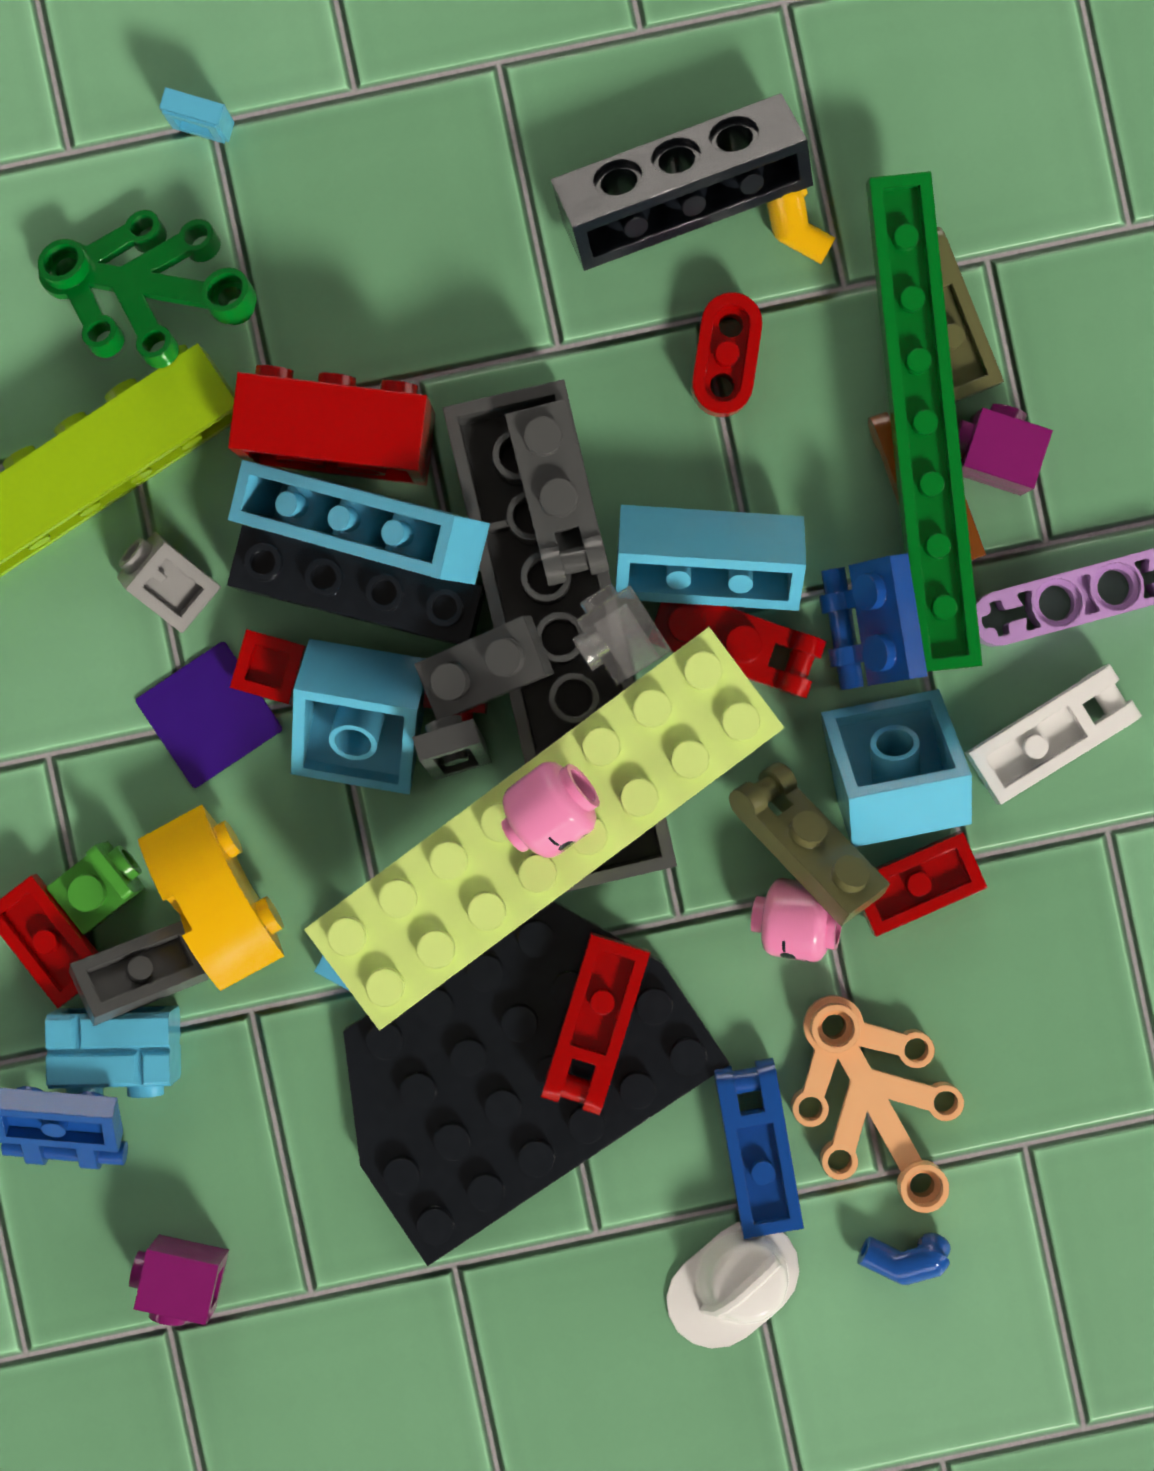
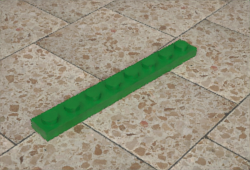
[866,171,983,672]

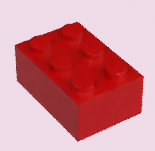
[228,365,436,486]

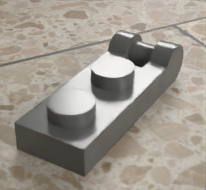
[505,399,610,586]

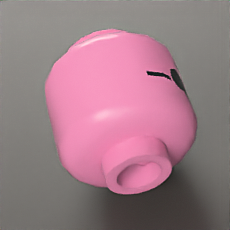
[501,762,600,858]
[751,878,842,962]

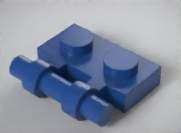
[819,553,928,690]
[0,1086,128,1170]

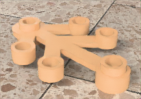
[790,995,964,1213]

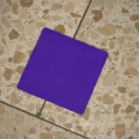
[136,642,282,788]

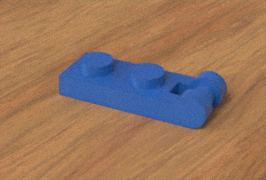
[714,1058,804,1239]

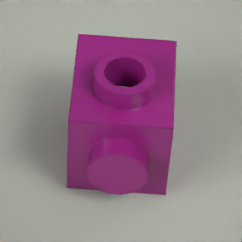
[958,403,1053,496]
[129,1234,229,1326]

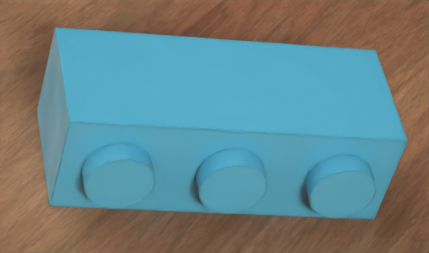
[615,505,806,611]

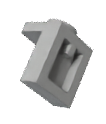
[117,531,221,633]

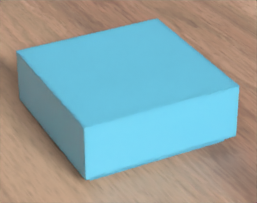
[159,87,235,144]

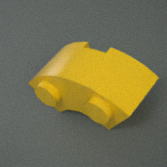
[138,804,284,991]

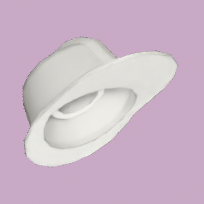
[666,1222,800,1349]

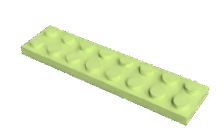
[304,627,784,1031]

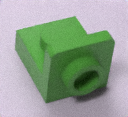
[46,841,145,935]

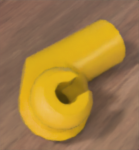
[766,188,836,265]

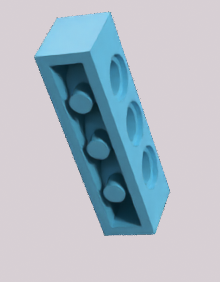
[228,460,490,585]

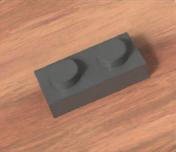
[414,615,554,720]
[412,715,492,780]
[69,921,208,1026]

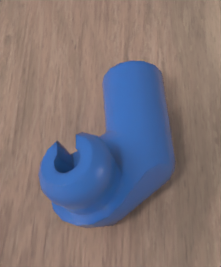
[857,1233,951,1285]

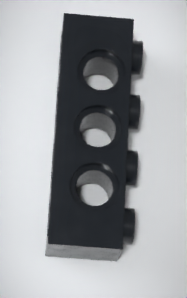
[551,93,813,271]
[227,525,486,645]

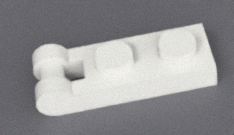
[965,664,1142,805]

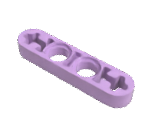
[976,548,1154,647]

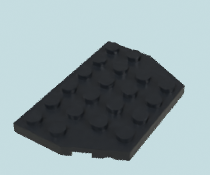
[343,900,730,1266]

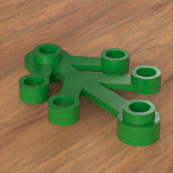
[38,210,257,368]

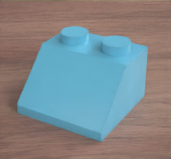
[291,639,426,795]
[821,689,972,847]

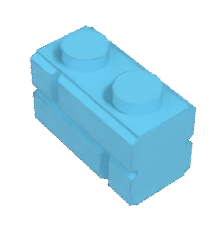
[45,1006,181,1098]

